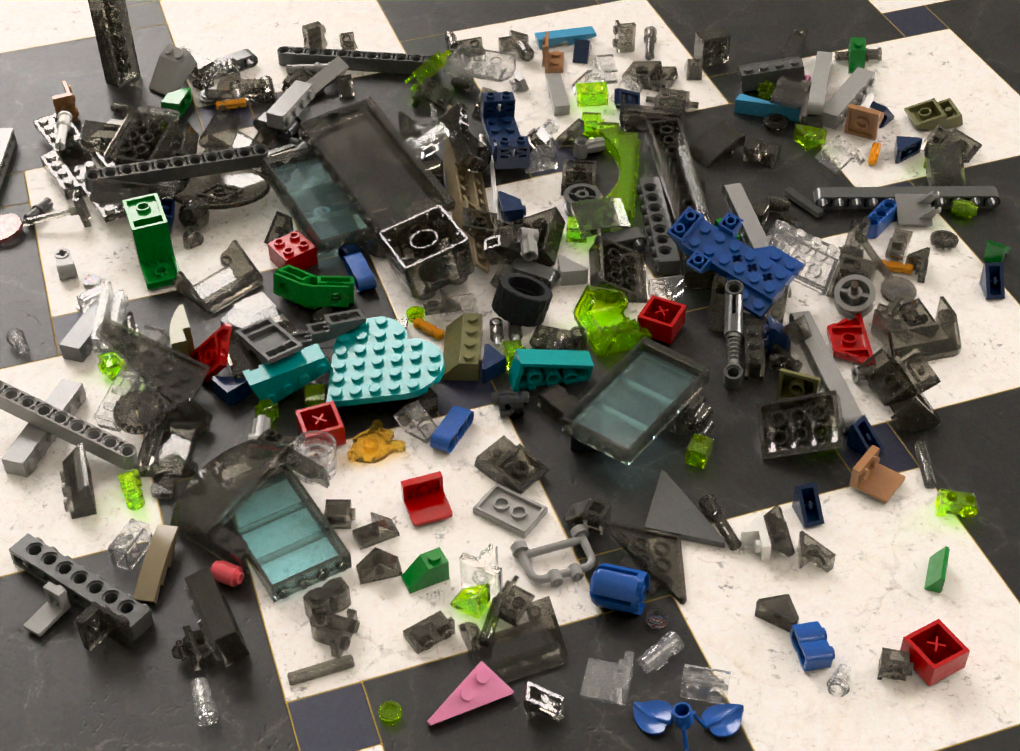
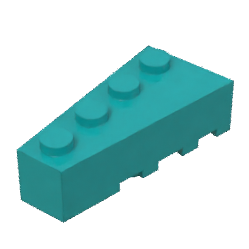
[242,343,333,409]
[508,349,594,392]

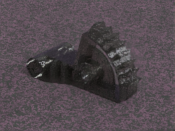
[200,56,277,104]
[436,100,492,173]

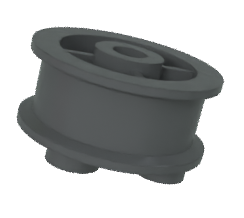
[563,183,601,219]

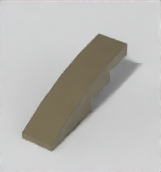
[134,524,179,604]

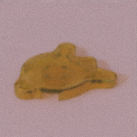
[347,420,406,464]

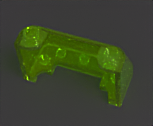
[573,285,652,357]

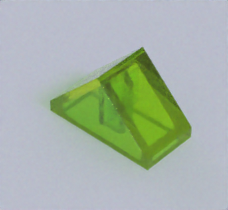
[793,124,827,151]
[450,583,490,620]

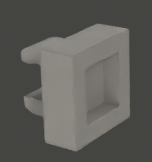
[509,71,529,92]

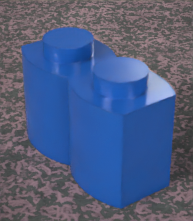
[790,621,835,671]

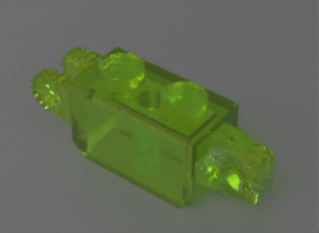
[405,49,451,91]

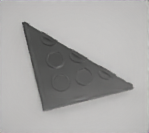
[644,470,726,548]

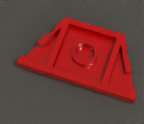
[826,313,875,366]
[189,323,232,382]

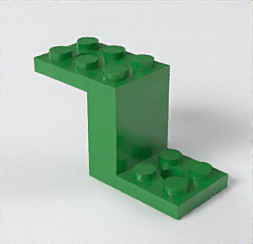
[122,193,183,290]

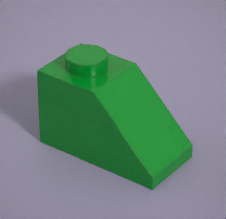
[848,37,866,73]
[161,87,193,117]
[401,547,450,594]

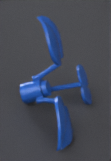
[633,700,744,751]

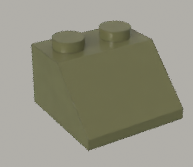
[776,368,822,409]

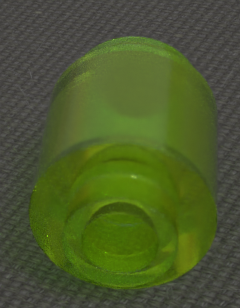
[951,199,978,219]

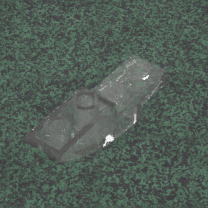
[385,122,451,166]

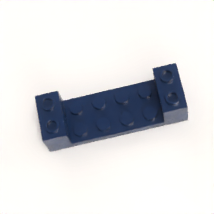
[480,91,531,169]

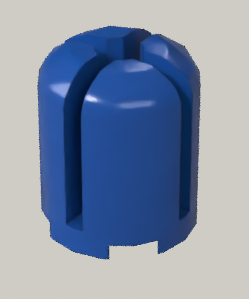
[589,563,650,615]

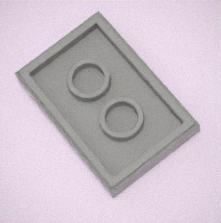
[473,483,548,539]

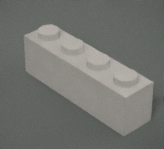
[266,80,315,130]

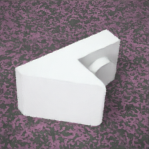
[740,514,772,561]

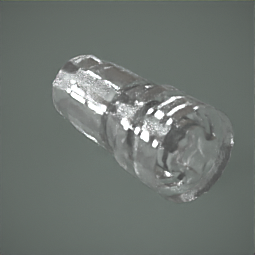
[637,631,684,674]
[190,677,219,727]

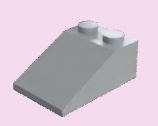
[149,44,198,96]

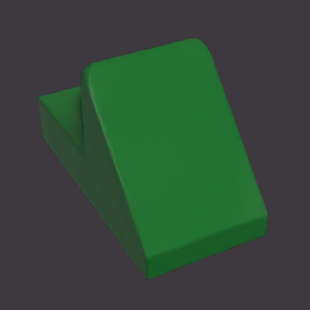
[984,240,1011,263]

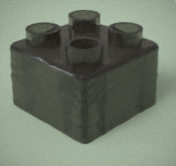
[379,205,475,300]

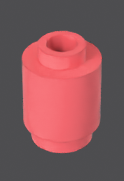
[210,560,244,587]

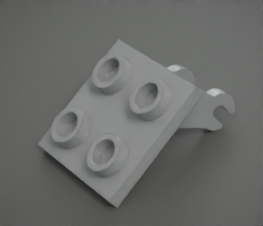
[895,191,941,226]

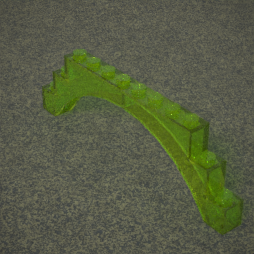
[566,112,641,243]

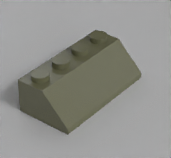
[441,313,483,381]

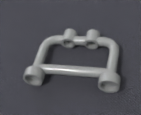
[510,524,596,587]

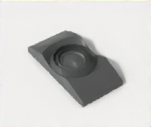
[236,317,304,364]

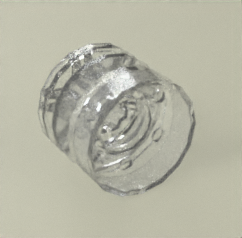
[294,430,337,485]

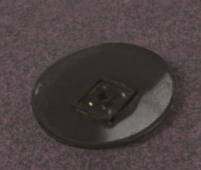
[168,169,271,210]

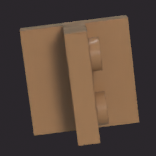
[844,104,885,141]

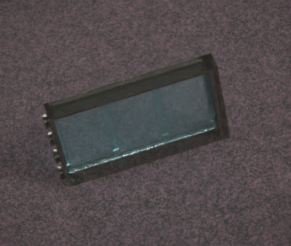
[261,144,381,255]
[562,337,710,466]
[208,458,352,603]

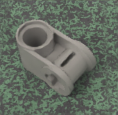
[54,248,78,280]

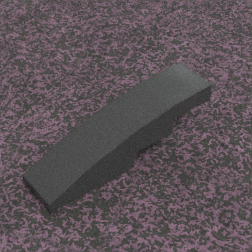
[290,309,366,348]

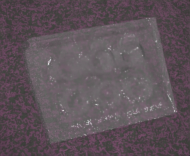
[443,45,516,82]
[764,219,841,296]

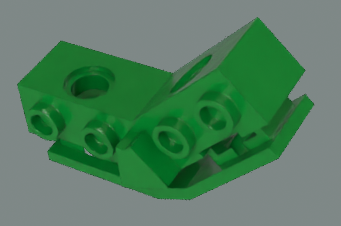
[273,265,354,309]

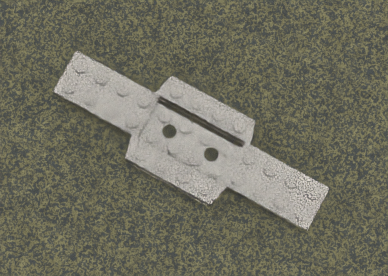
[33,112,130,223]

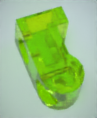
[118,469,145,510]
[934,488,978,517]

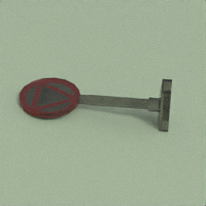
[0,190,91,243]

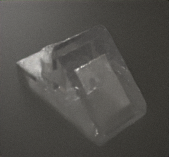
[648,275,685,301]

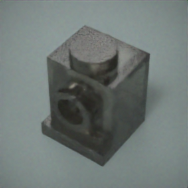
[877,647,914,681]

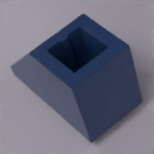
[761,316,791,357]

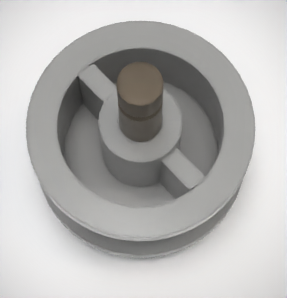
[834,274,876,319]

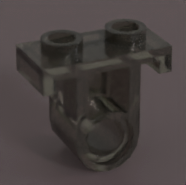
[309,608,360,659]

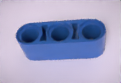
[863,199,897,239]
[343,252,376,293]
[430,405,474,453]

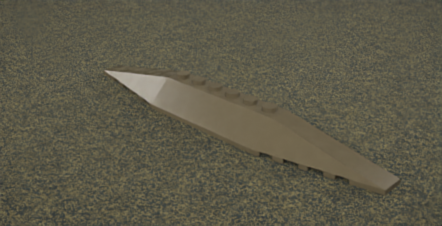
[444,104,492,274]

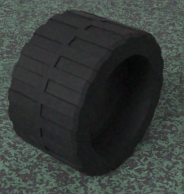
[491,273,553,327]

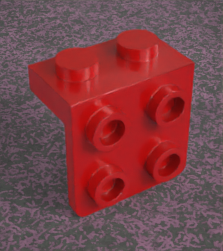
[400,471,453,527]

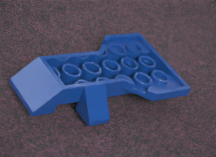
[667,206,804,320]

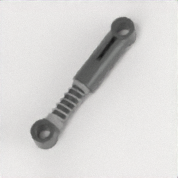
[723,280,744,390]

